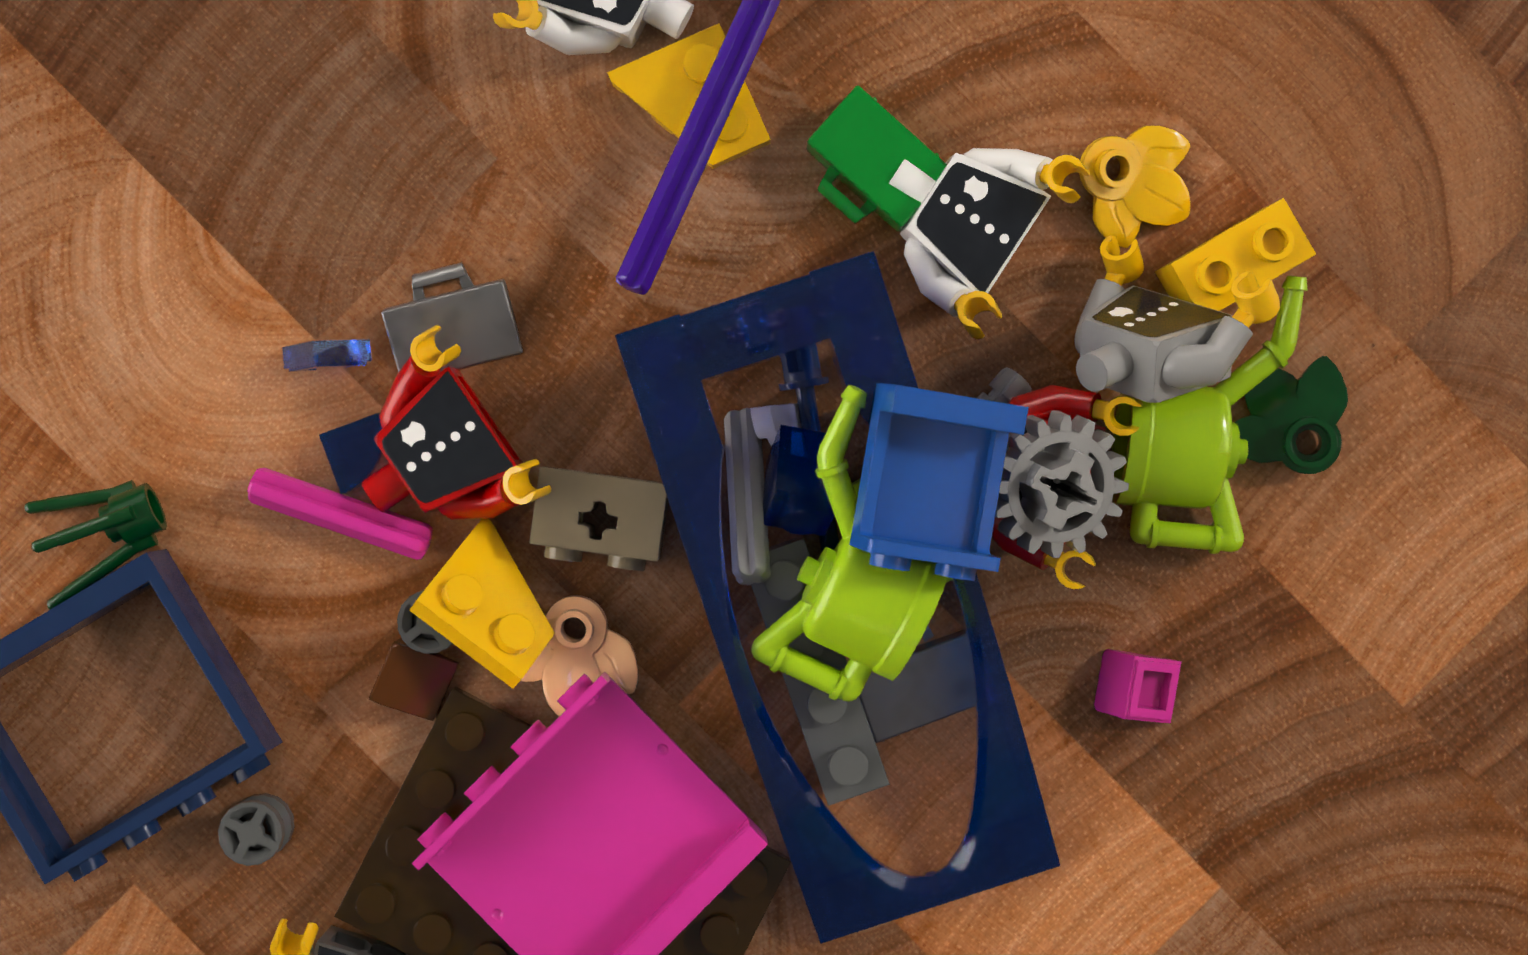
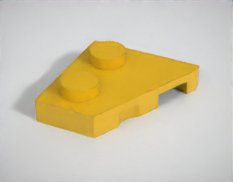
[409,519,555,689]

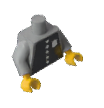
[1074,235,1280,403]

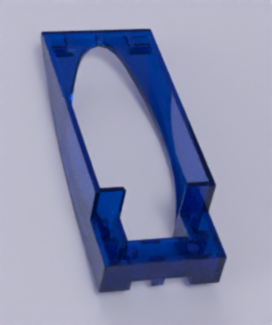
[615,251,1060,944]

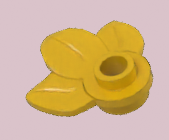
[1079,126,1190,248]

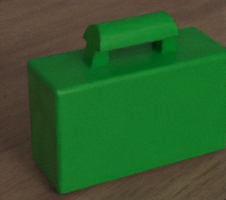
[806,85,947,232]

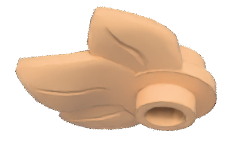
[521,595,638,716]

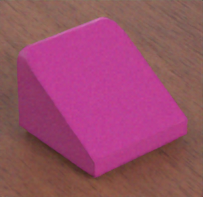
[1094,649,1181,723]

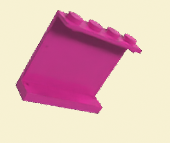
[412,672,768,955]

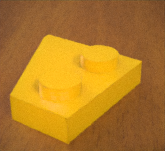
[607,23,771,169]

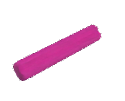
[247,467,433,560]

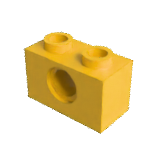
[1155,198,1316,311]

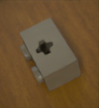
[529,466,671,571]

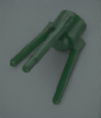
[24,480,167,610]

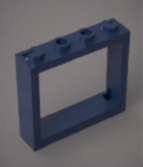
[0,549,283,884]

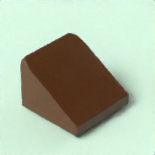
[369,638,459,721]

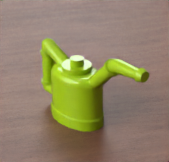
[1112,276,1308,554]
[751,385,948,702]

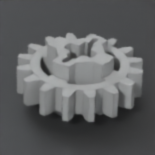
[995,410,1129,558]

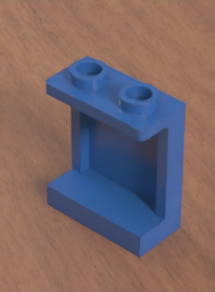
[849,383,1029,581]

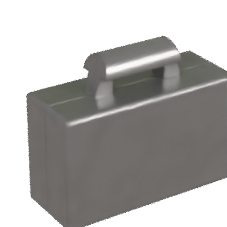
[381,262,523,373]
[859,626,991,743]

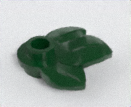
[1235,356,1348,474]

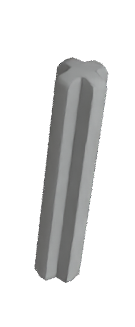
[724,408,771,586]

